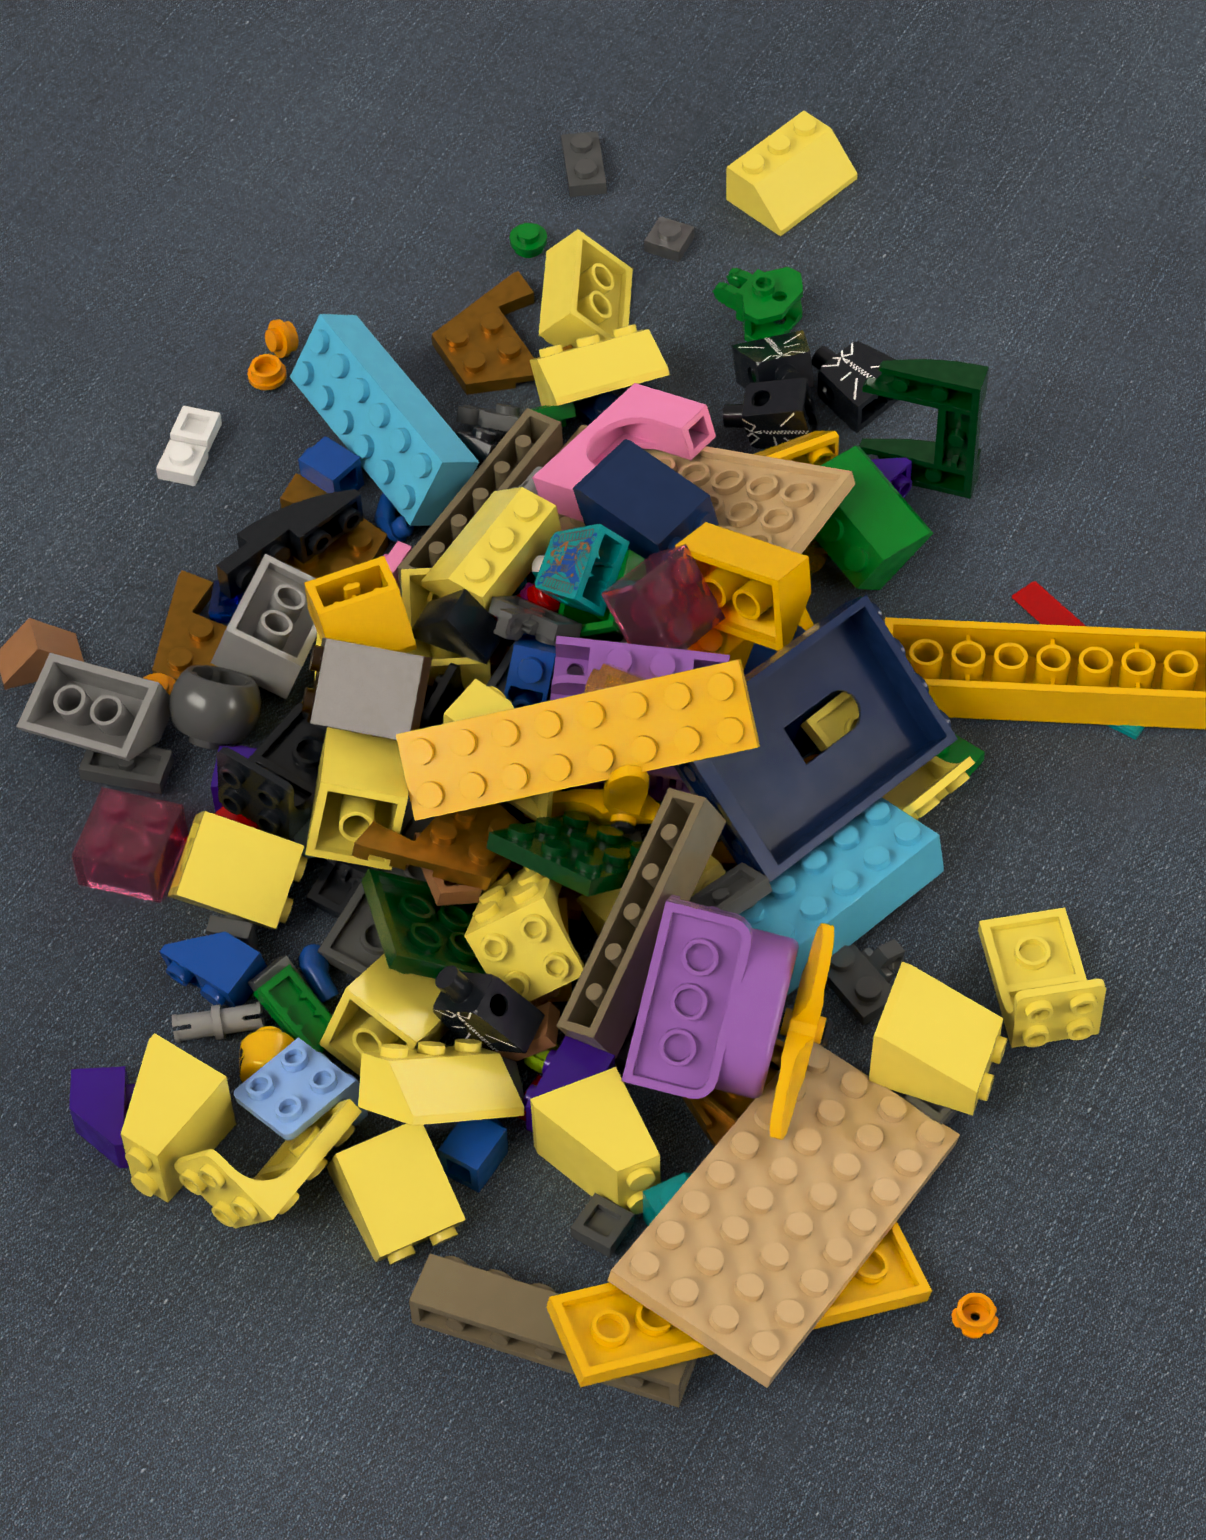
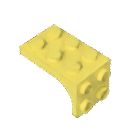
[800,692,975,820]
[464,867,585,1002]
[978,908,1106,1048]
[173,1099,362,1229]

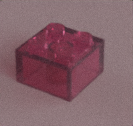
[601,544,725,650]
[72,787,189,903]

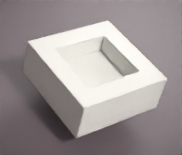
[170,406,222,452]
[156,440,209,486]

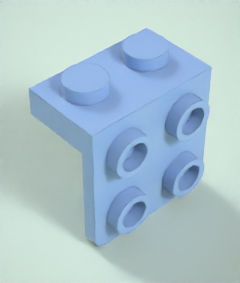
[234,1037,368,1140]

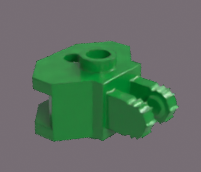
[712,267,803,342]

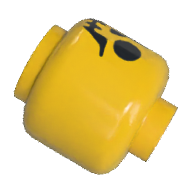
[239,1026,294,1083]

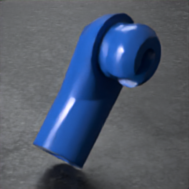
[374,493,414,542]
[298,944,339,1004]

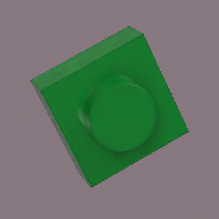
[531,402,576,427]

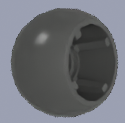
[169,665,262,750]

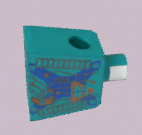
[532,524,630,616]

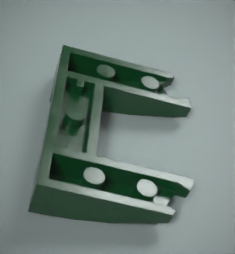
[859,359,989,499]

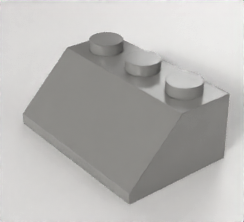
[16,653,171,761]

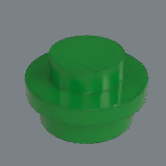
[509,223,547,258]

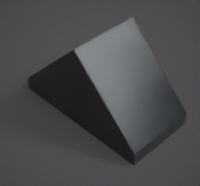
[412,589,503,665]

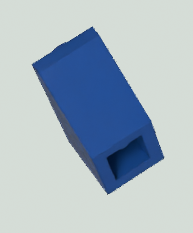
[504,633,556,708]
[159,931,267,1007]

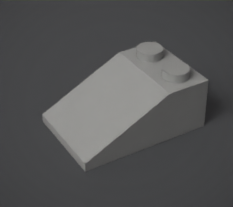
[211,554,317,699]

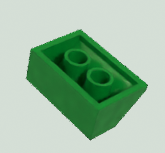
[814,445,933,590]

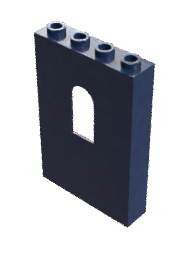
[674,595,958,882]

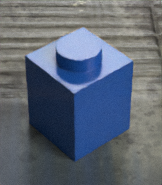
[298,436,364,493]
[438,1118,508,1193]

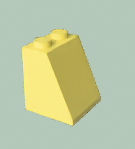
[305,727,409,871]
[168,811,307,929]
[319,954,449,1076]
[868,962,1008,1116]
[121,1033,236,1203]
[530,1067,661,1214]
[327,1124,466,1265]

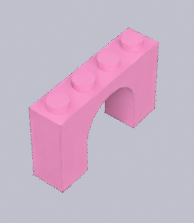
[532,383,716,522]

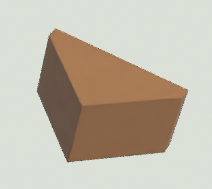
[0,618,84,690]

